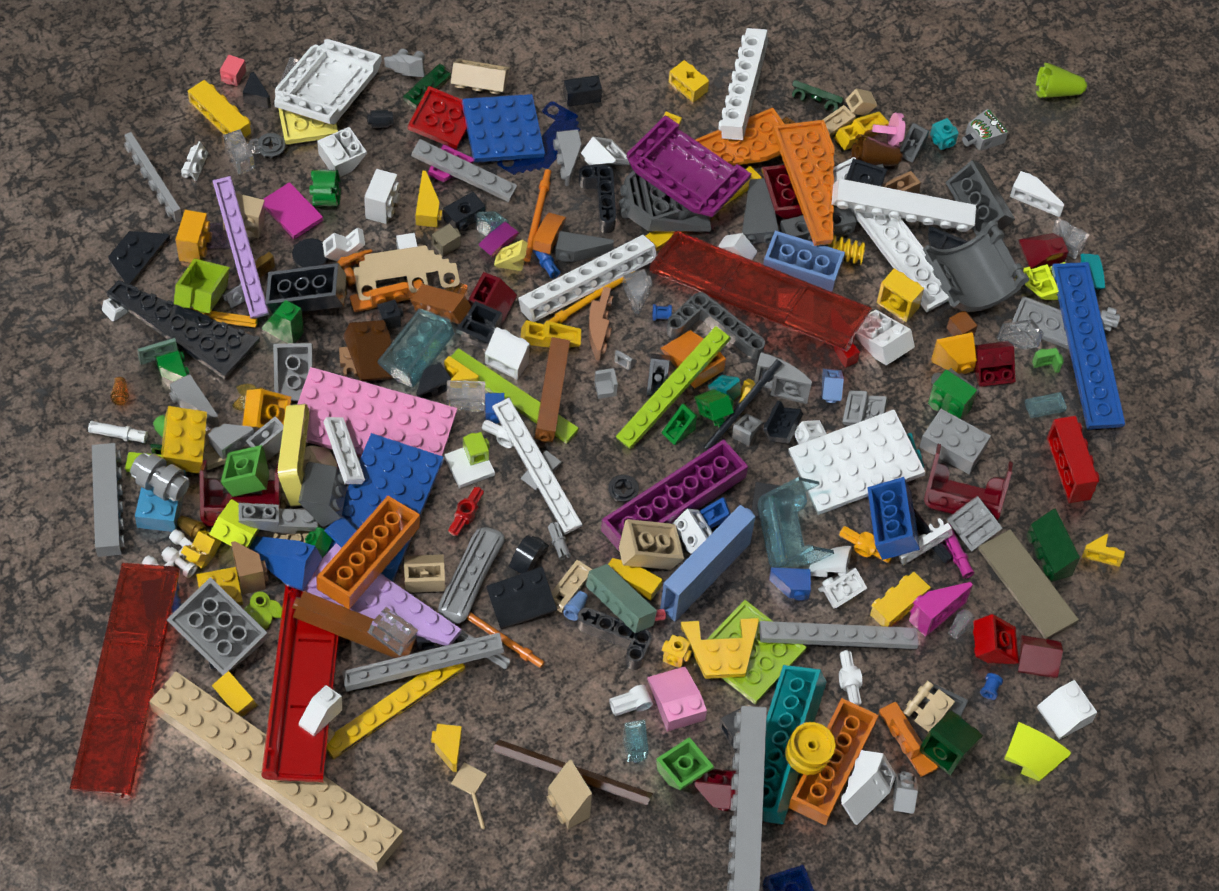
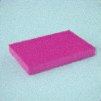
[263,182,323,239]

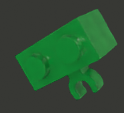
[694,389,734,428]

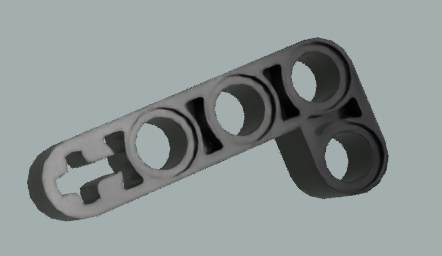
[578,165,616,233]
[577,608,652,670]

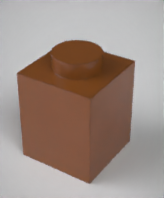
[947,311,977,337]

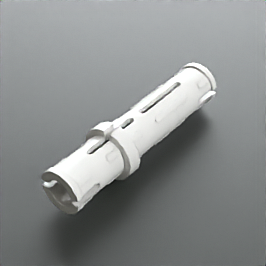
[88,421,148,443]

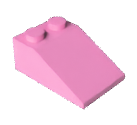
[647,667,707,732]

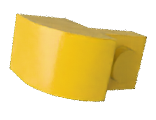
[181,531,222,568]

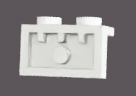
[818,567,867,608]

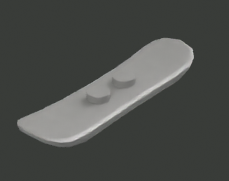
[438,527,505,624]

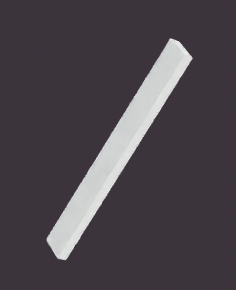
[492,398,582,535]

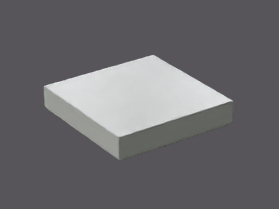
[444,448,495,489]

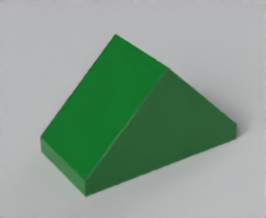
[661,403,697,445]

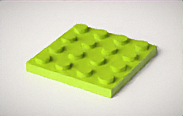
[694,600,807,705]

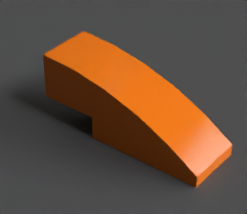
[533,212,566,254]

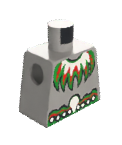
[962,109,1008,151]

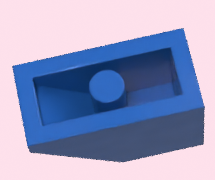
[769,568,811,601]

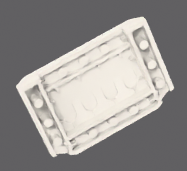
[274,39,382,124]

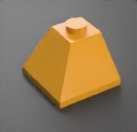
[931,332,976,374]

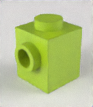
[463,432,490,466]

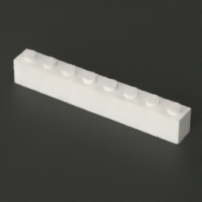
[831,179,976,232]

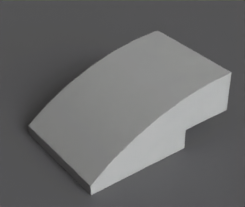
[754,353,812,404]

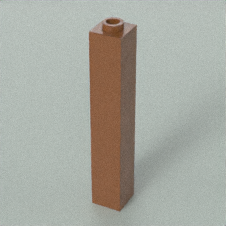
[534,337,570,442]
[292,591,416,658]

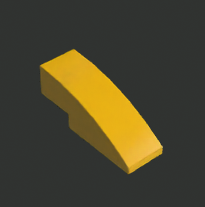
[834,112,889,150]
[521,320,581,347]
[608,558,663,601]

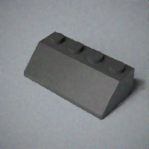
[945,160,1015,236]

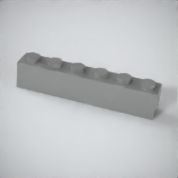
[92,443,125,557]

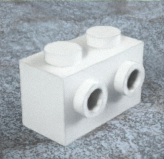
[672,509,713,554]

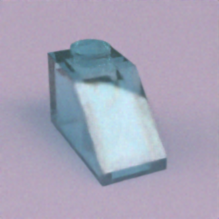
[623,720,648,763]

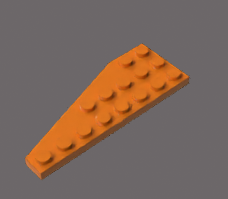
[695,108,784,166]
[772,120,834,246]

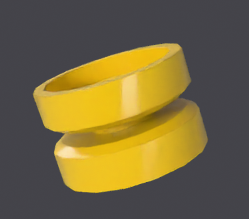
[785,722,836,775]

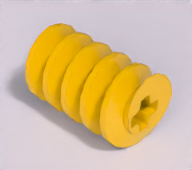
[828,235,865,265]

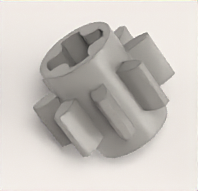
[1101,307,1120,331]

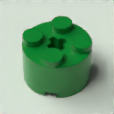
[309,170,341,207]

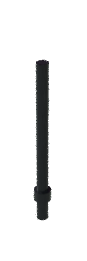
[704,359,783,450]

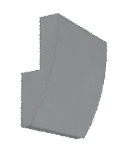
[842,391,888,426]
[947,496,1002,552]

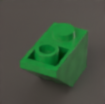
[155,348,190,382]

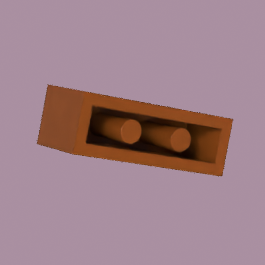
[410,284,471,324]

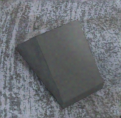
[900,123,929,163]

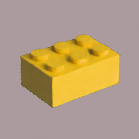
[161,406,207,473]

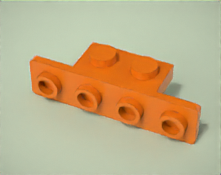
[350,279,423,312]
[879,702,938,777]

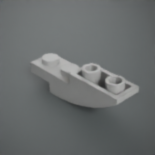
[238,503,318,534]

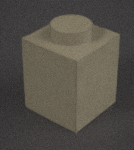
[432,223,461,257]

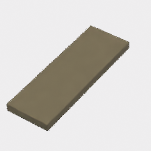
[978,529,1079,639]

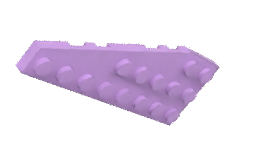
[304,543,461,646]

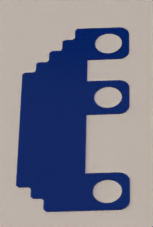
[497,101,581,175]

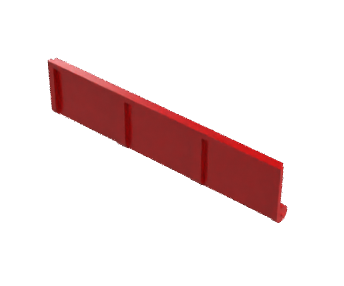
[261,585,339,782]

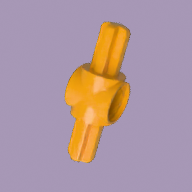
[839,526,892,563]

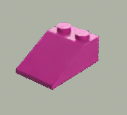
[909,582,973,637]

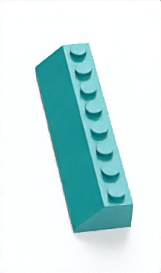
[762,665,827,824]

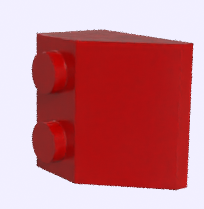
[973,614,1019,664]

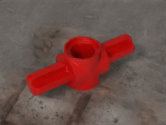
[448,487,484,536]

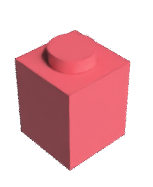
[220,55,246,86]

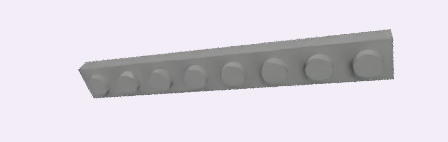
[759,621,919,649]
[342,633,504,692]

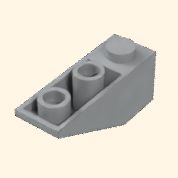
[553,130,581,186]

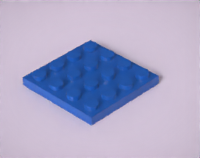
[462,94,545,162]

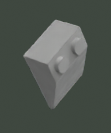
[273,343,313,401]

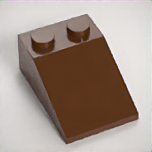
[343,320,396,381]

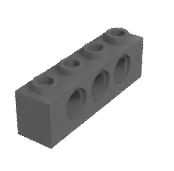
[779,207,857,242]

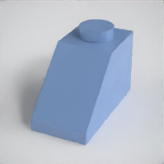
[821,369,844,403]

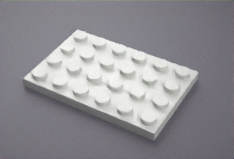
[789,410,925,515]

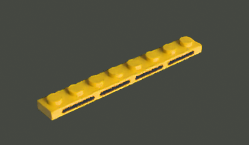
[327,663,465,760]

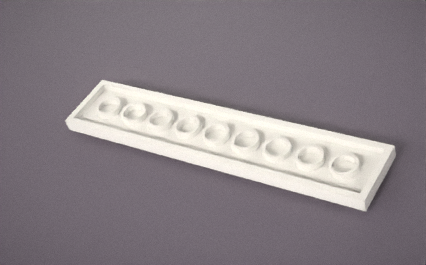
[833,157,949,312]

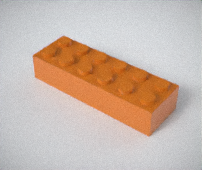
[317,496,420,610]
[789,698,879,826]

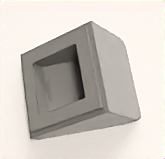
[615,350,637,370]

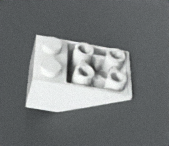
[849,310,915,365]
[841,750,896,825]

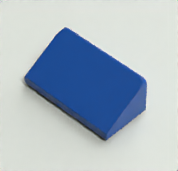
[324,517,357,548]

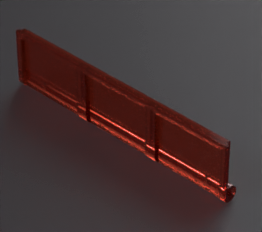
[650,231,872,351]
[70,563,180,799]

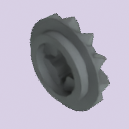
[256,133,286,159]

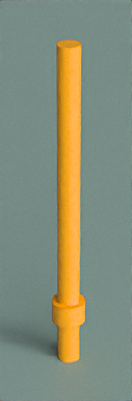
[548,271,636,323]

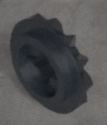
[608,474,639,504]

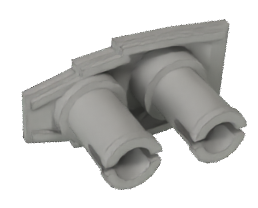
[384,49,425,77]

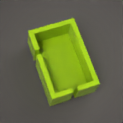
[174,258,230,313]

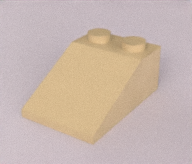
[546,760,592,829]

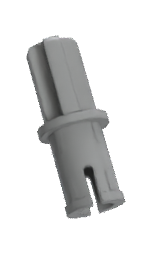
[548,522,571,560]

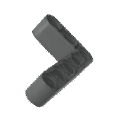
[666,292,765,360]

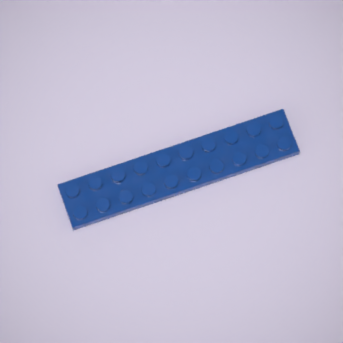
[1051,262,1125,429]

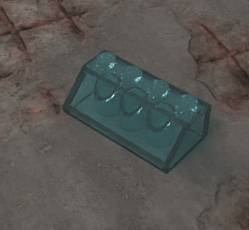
[377,308,454,388]

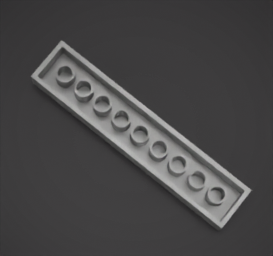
[727,706,767,891]

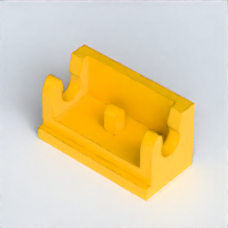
[211,671,258,717]

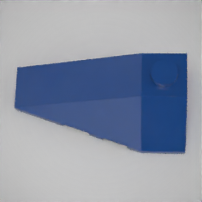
[249,536,323,591]

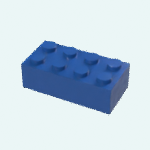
[867,477,920,560]

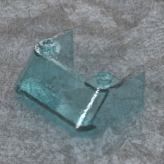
[758,477,834,568]

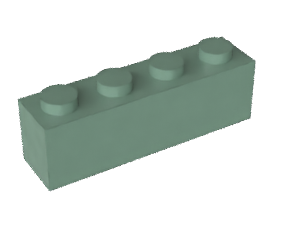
[586,564,657,633]

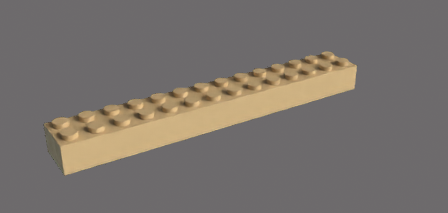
[149,672,403,872]

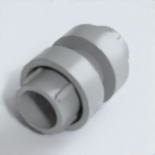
[130,453,190,501]

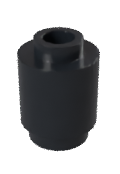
[367,109,393,128]

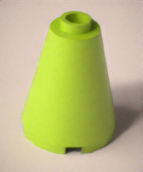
[1036,63,1087,98]

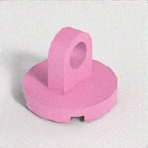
[872,112,906,148]

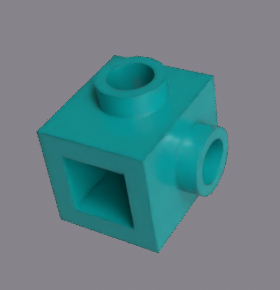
[930,118,959,150]

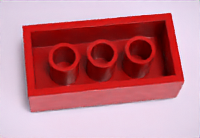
[1047,416,1099,503]

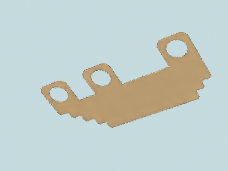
[354,245,460,300]

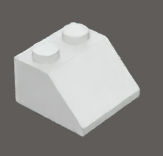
[1037,680,1097,740]

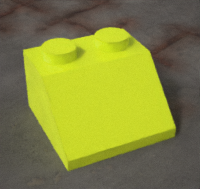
[210,499,260,548]

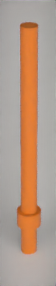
[523,169,552,262]
[466,612,545,669]

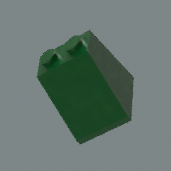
[920,710,983,776]

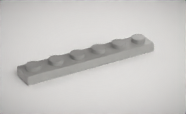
[124,132,182,222]
[411,139,517,202]

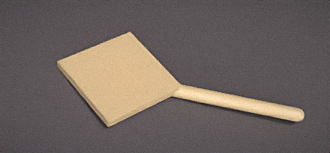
[451,762,487,829]

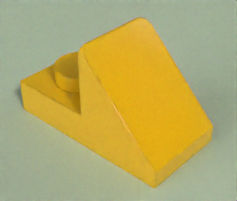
[444,356,479,391]
[1082,534,1125,567]

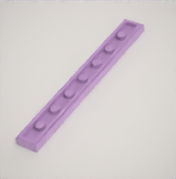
[213,176,269,319]

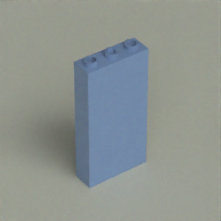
[660,505,755,622]

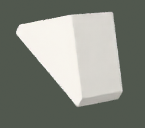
[716,233,757,266]

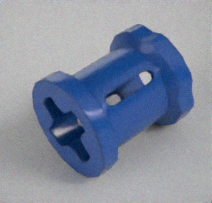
[652,304,672,321]
[980,673,1003,700]

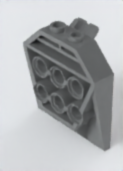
[619,170,711,231]

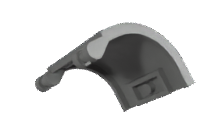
[923,220,1029,312]

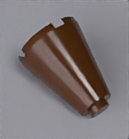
[851,134,903,167]

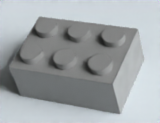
[919,409,991,474]

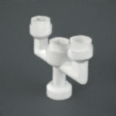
[142,529,197,578]

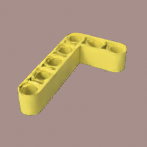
[278,404,309,507]

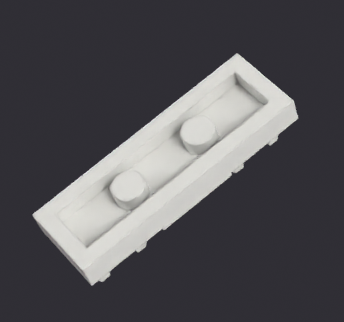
[899,518,953,565]

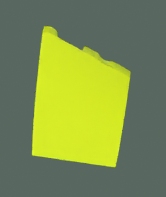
[1015,262,1066,300]
[1004,722,1071,781]

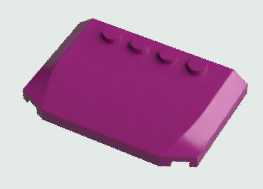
[626,115,751,217]

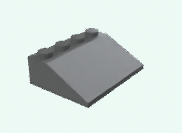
[166,577,269,675]

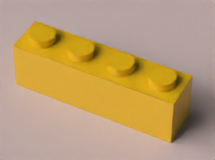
[188,80,251,145]

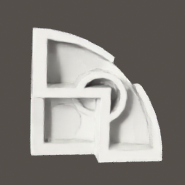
[809,546,852,577]

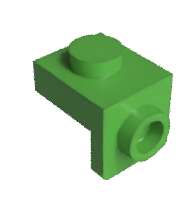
[1032,348,1063,373]

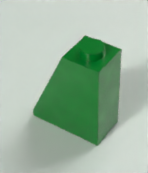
[262,300,304,344]

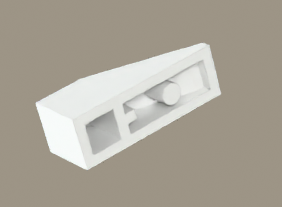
[1010,171,1064,217]

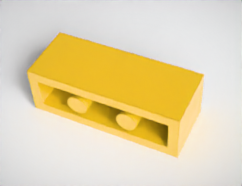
[870,572,931,627]

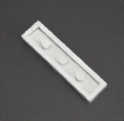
[323,417,365,484]

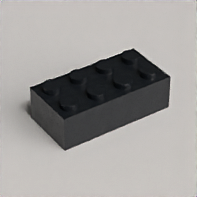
[265,263,346,314]

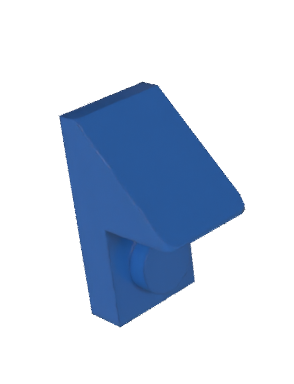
[699,497,731,529]

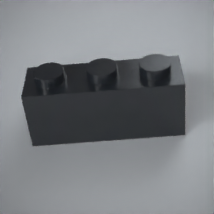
[486,567,557,629]

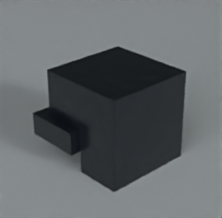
[456,301,502,350]

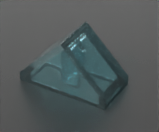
[477,211,509,237]

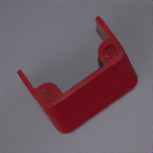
[924,443,1013,520]
[200,460,282,526]

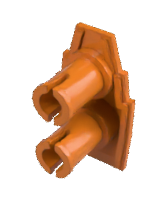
[337,249,372,286]

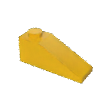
[415,171,443,227]

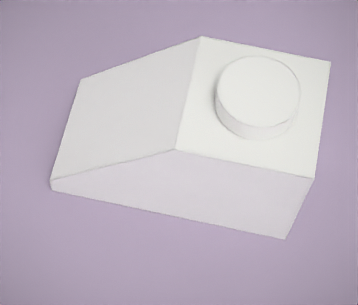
[299,685,342,736]

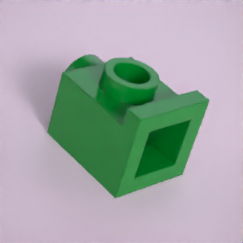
[305,527,332,558]

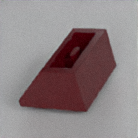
[468,272,517,324]
[974,341,1016,387]

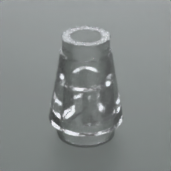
[948,609,975,639]

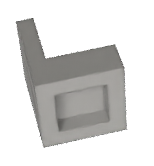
[594,368,618,399]

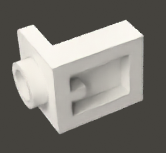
[794,420,826,444]

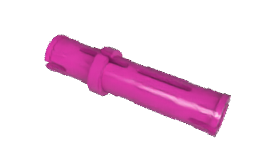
[945,524,975,579]

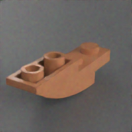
[589,287,613,361]

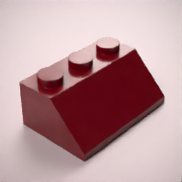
[761,165,803,220]

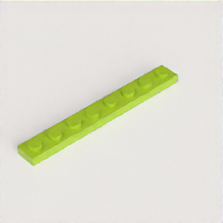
[615,326,731,450]

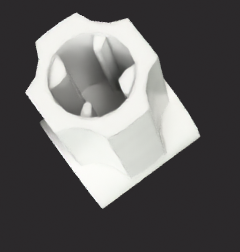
[609,685,653,716]

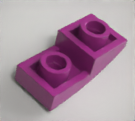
[479,221,519,258]

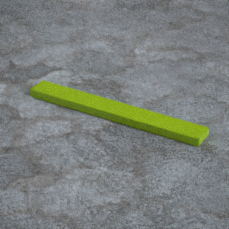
[450,348,579,444]

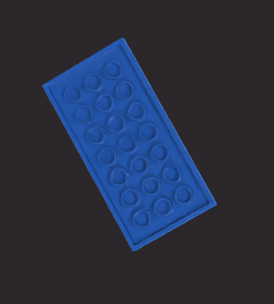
[326,433,444,582]

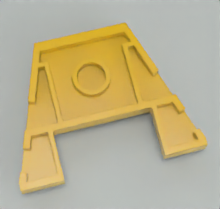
[681,618,759,679]

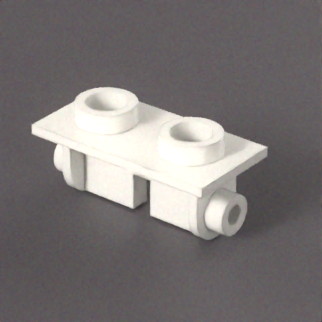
[181,141,208,181]

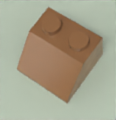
[231,541,268,595]

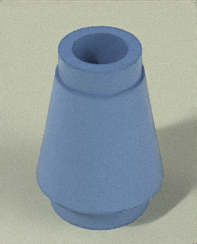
[563,591,588,621]

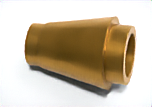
[177,515,207,539]

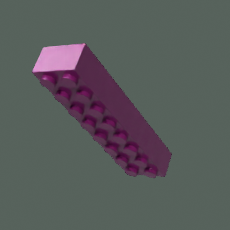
[601,440,748,552]

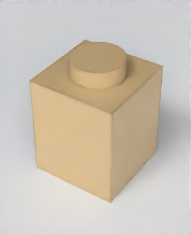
[845,88,877,116]

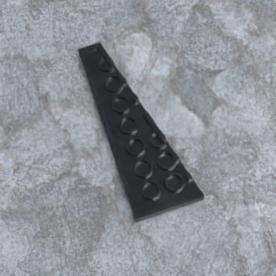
[106,280,260,379]

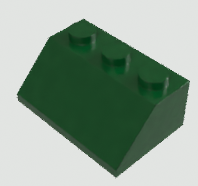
[1027,508,1080,582]

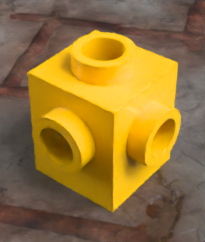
[661,635,692,668]

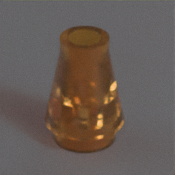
[110,377,130,406]

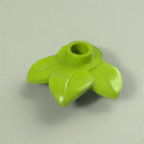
[244,592,282,631]

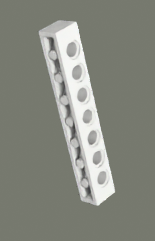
[719,28,768,140]
[518,235,657,322]

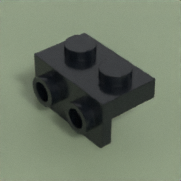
[763,401,803,443]

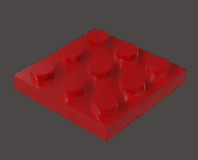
[407,86,467,150]

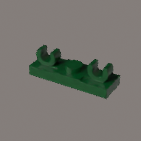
[403,63,451,109]
[792,80,845,112]

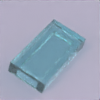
[1024,392,1067,418]

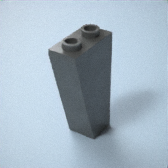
[742,178,779,245]

